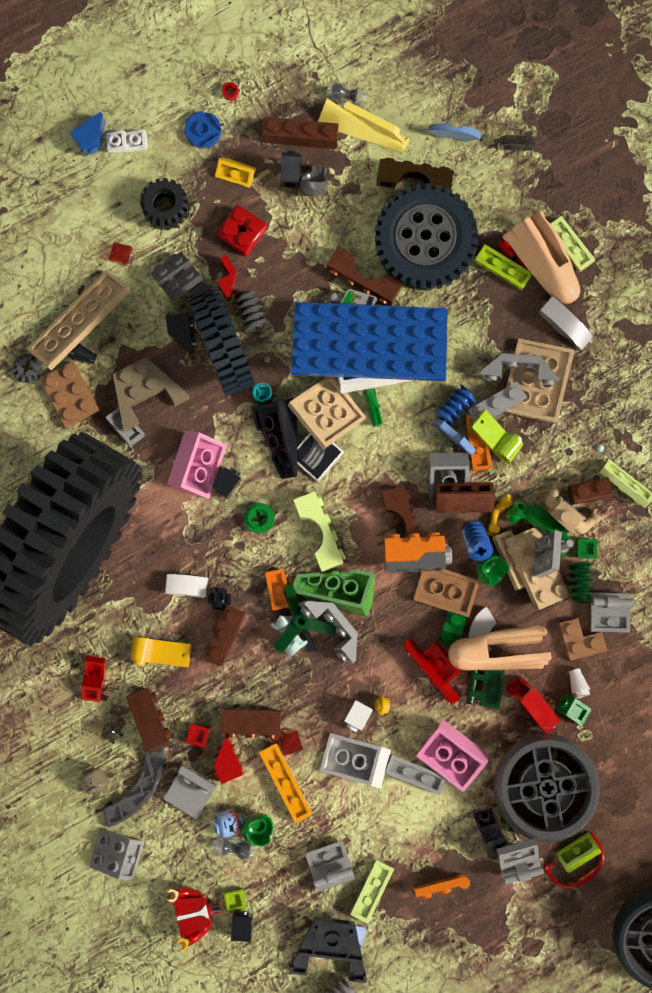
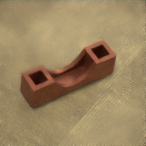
[327,246,403,306]
[381,486,419,538]

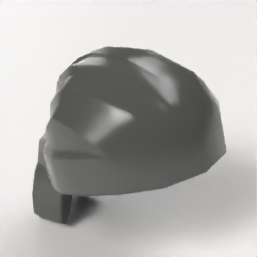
[299,165,328,197]

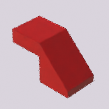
[217,255,237,302]
[81,656,106,702]

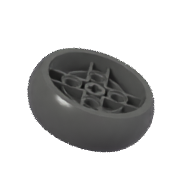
[493,734,600,842]

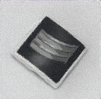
[297,434,344,482]

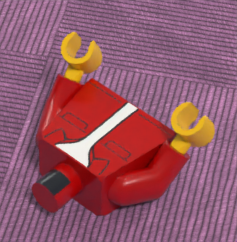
[164,887,222,952]

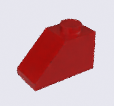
[213,738,244,784]

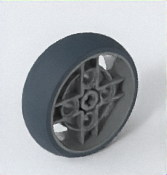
[612,885,652,989]

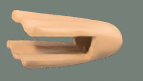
[503,210,580,304]
[448,625,551,670]

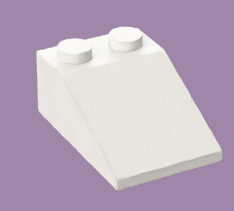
[320,733,391,789]

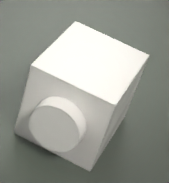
[344,700,373,732]

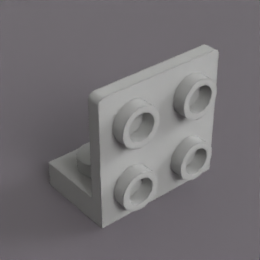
[164,765,217,819]
[90,829,145,880]

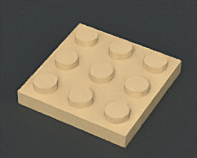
[288,377,367,450]

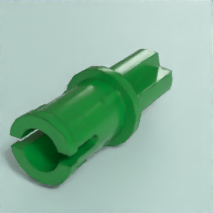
[363,388,383,427]

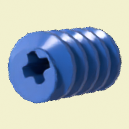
[434,384,476,425]
[462,521,493,561]

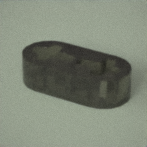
[500,135,535,151]

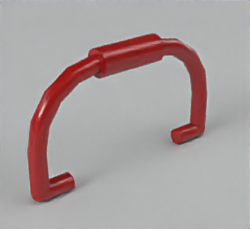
[543,832,604,889]

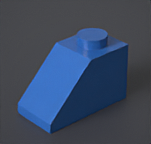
[70,112,105,157]

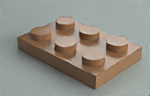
[40,361,100,429]
[413,569,480,618]

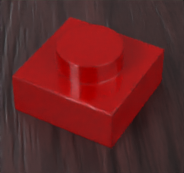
[186,724,210,748]

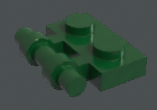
[465,670,505,709]

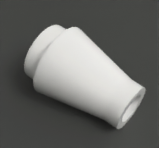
[569,669,590,699]

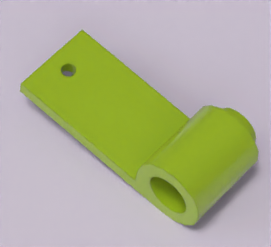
[470,409,523,463]

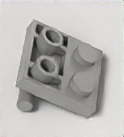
[533,531,574,578]
[590,593,633,633]
[497,838,544,884]
[305,840,355,892]

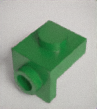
[439,611,466,645]

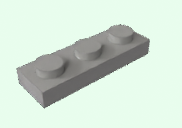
[467,382,527,422]
[385,754,446,795]

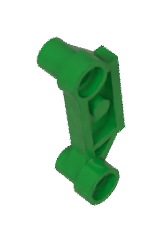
[505,502,573,558]

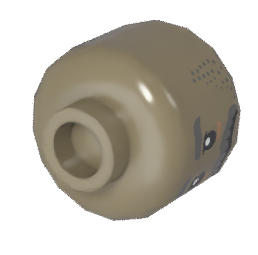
[79,765,109,796]

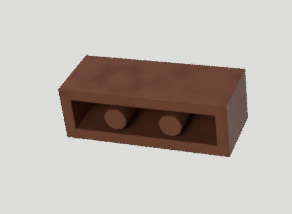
[435,482,495,513]
[204,605,246,667]
[126,687,172,754]
[221,709,281,738]

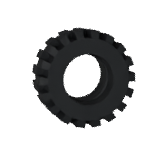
[140,178,189,230]

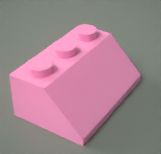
[167,430,227,499]
[416,720,490,792]

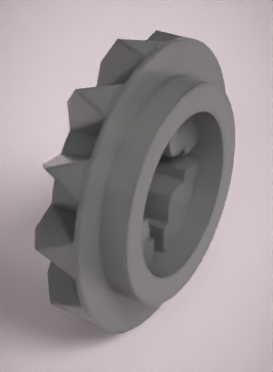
[12,353,43,383]

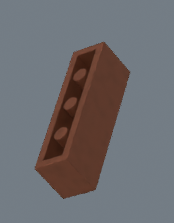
[262,117,339,150]

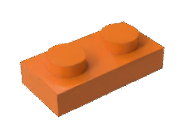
[265,569,289,611]

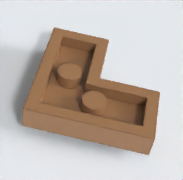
[558,618,607,661]

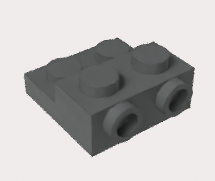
[151,252,203,302]

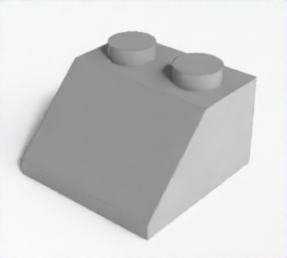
[428,452,469,497]

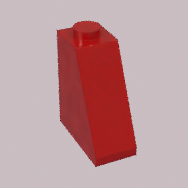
[505,676,561,734]

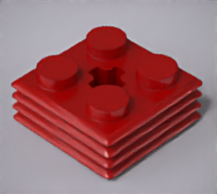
[216,205,267,257]

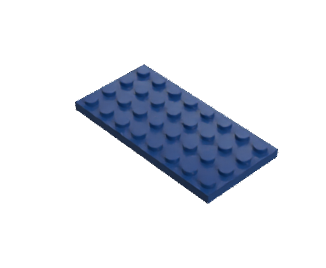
[291,302,448,382]

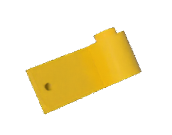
[130,637,192,668]

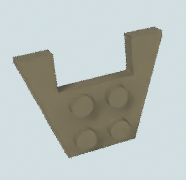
[113,357,190,432]

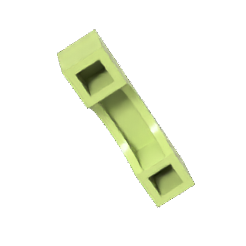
[293,491,345,573]

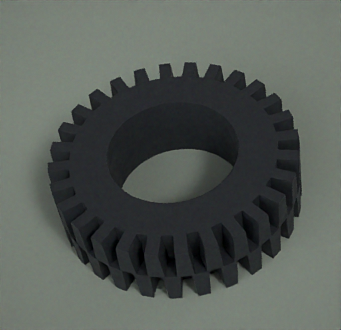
[0,432,142,646]

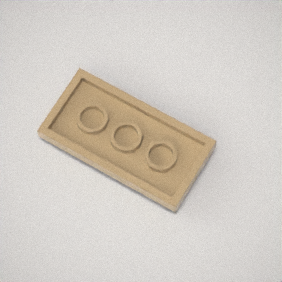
[505,527,570,611]

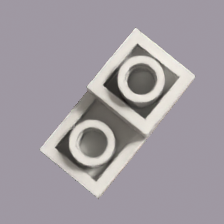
[106,129,148,153]
[164,574,208,598]

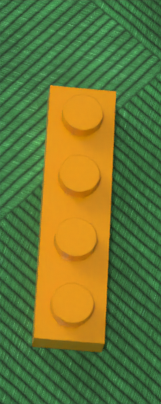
[259,743,313,824]

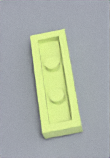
[551,216,595,273]
[600,459,652,508]
[350,859,394,924]

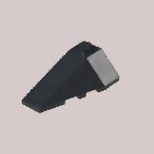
[251,398,297,479]

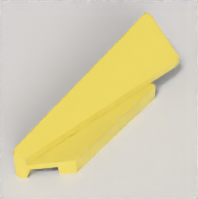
[318,99,409,152]

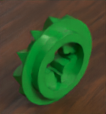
[244,503,275,533]

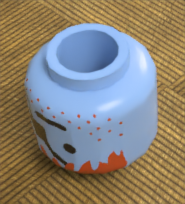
[213,809,243,838]

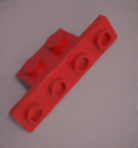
[403,638,462,705]

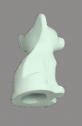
[271,615,308,658]

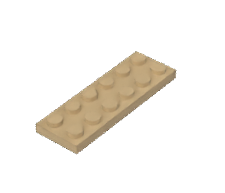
[27,270,132,370]

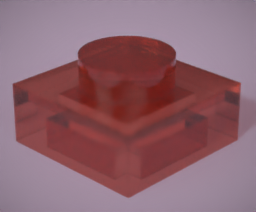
[109,242,133,266]
[278,731,303,756]

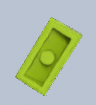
[555,832,601,873]

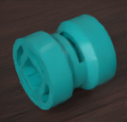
[253,383,272,405]

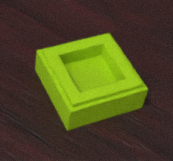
[223,888,247,913]

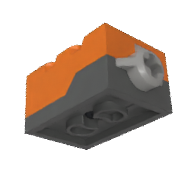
[383,533,452,573]

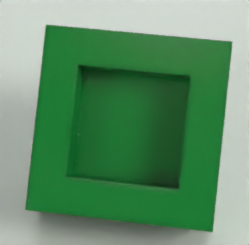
[577,539,597,559]

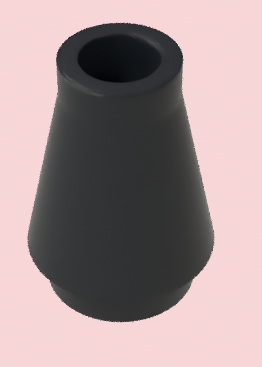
[68,343,97,364]

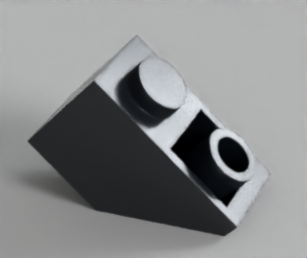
[280,151,302,189]
[165,312,197,354]
[473,808,505,858]

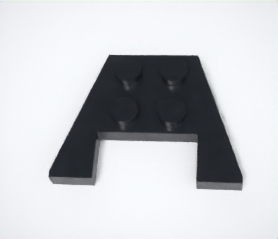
[289,917,367,983]

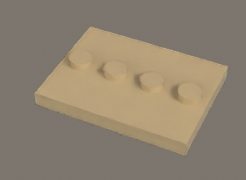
[504,338,574,424]

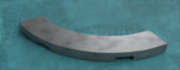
[103,747,166,828]

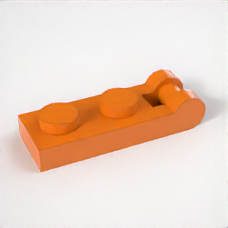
[413,874,470,899]

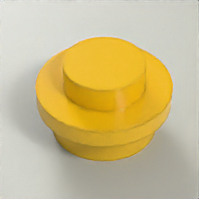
[375,696,390,715]

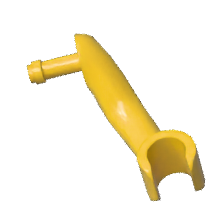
[487,494,512,537]

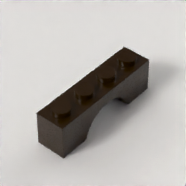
[376,158,454,190]

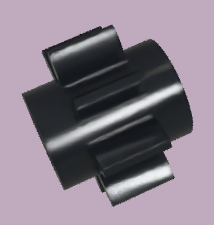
[208,588,231,610]

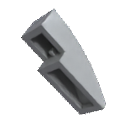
[539,296,593,351]

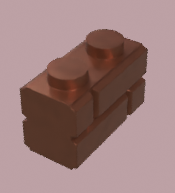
[567,477,612,505]

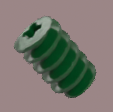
[568,562,594,604]

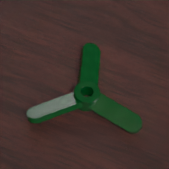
[274,585,336,653]

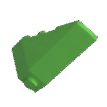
[293,569,375,617]

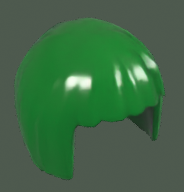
[476,554,510,587]
[241,813,274,847]

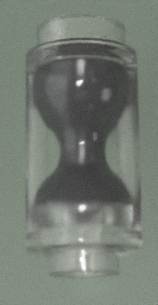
[326,81,368,107]
[211,836,256,861]

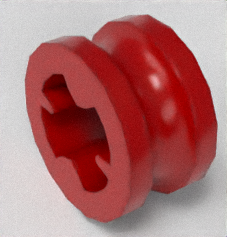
[222,82,239,101]

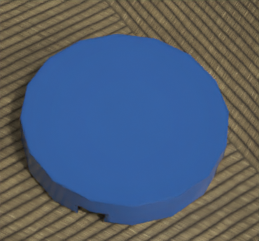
[185,111,221,149]

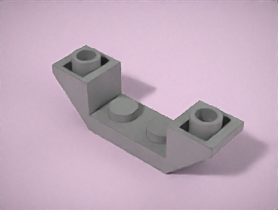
[481,353,559,386]
[298,601,357,663]

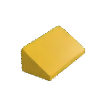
[215,157,256,188]

